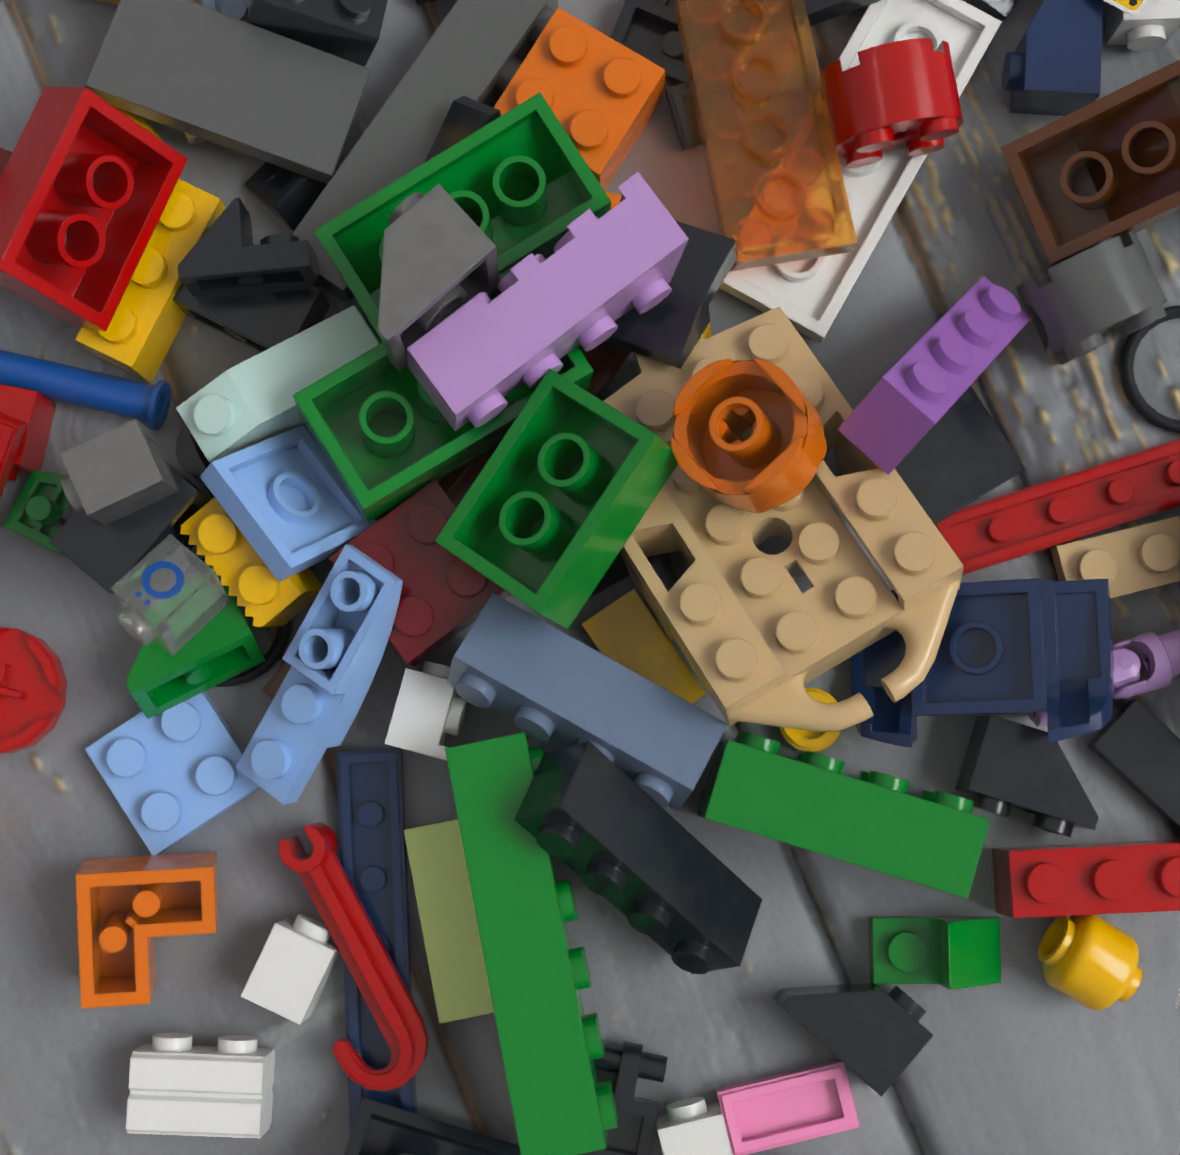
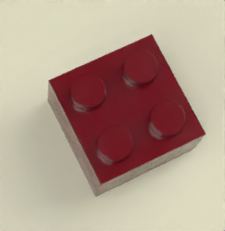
[329,479,511,667]

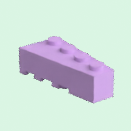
[407,172,689,431]

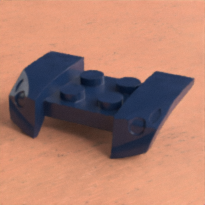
[851,578,1114,748]

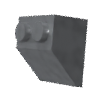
[378,183,500,373]

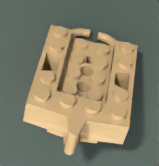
[603,306,964,732]

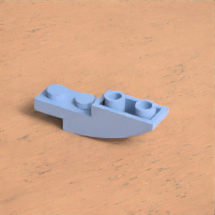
[235,545,403,805]

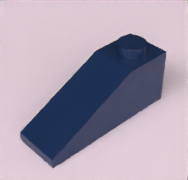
[1002,0,1103,116]

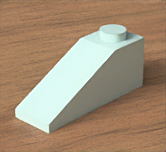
[176,305,382,462]

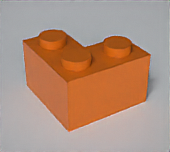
[75,851,220,1009]

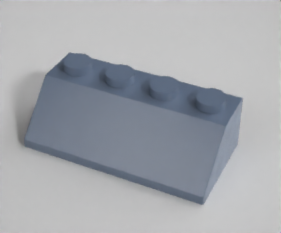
[447,593,728,811]

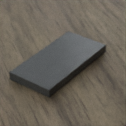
[85,0,371,184]

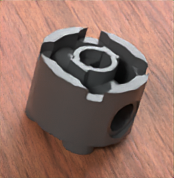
[1016,230,1167,365]

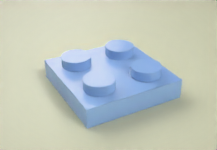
[200,425,376,582]
[85,691,261,855]

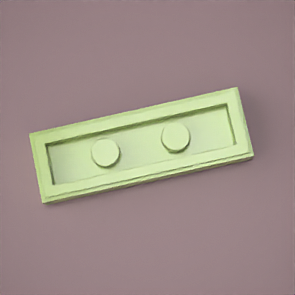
[404,819,494,1024]

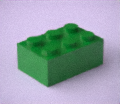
[435,368,678,629]

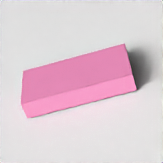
[715,1059,860,1155]

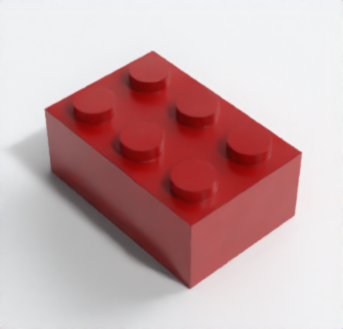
[0,86,188,331]

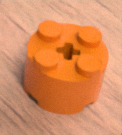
[670,358,827,514]

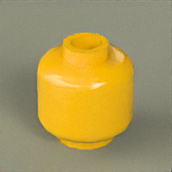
[1038,915,1142,1011]

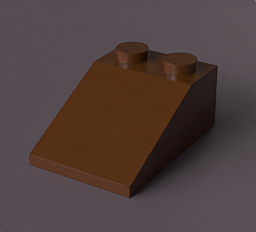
[1001,60,1180,266]

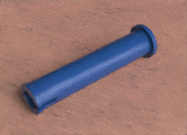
[0,350,171,430]

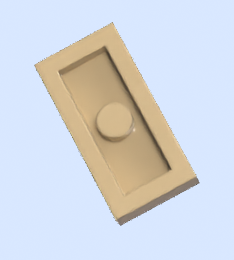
[1050,516,1180,599]

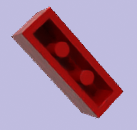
[991,839,1180,918]

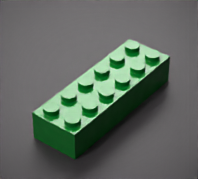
[445,732,618,1155]

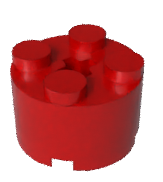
[821,38,963,167]

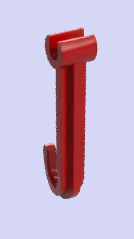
[279,822,429,1091]

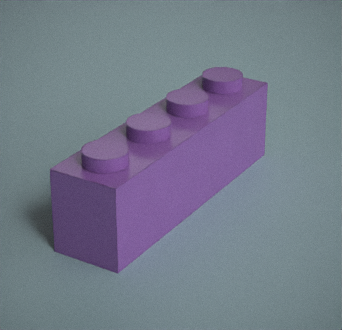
[837,276,1032,475]

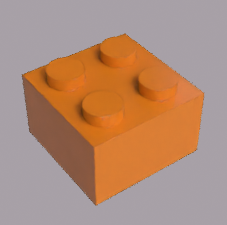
[494,7,666,191]

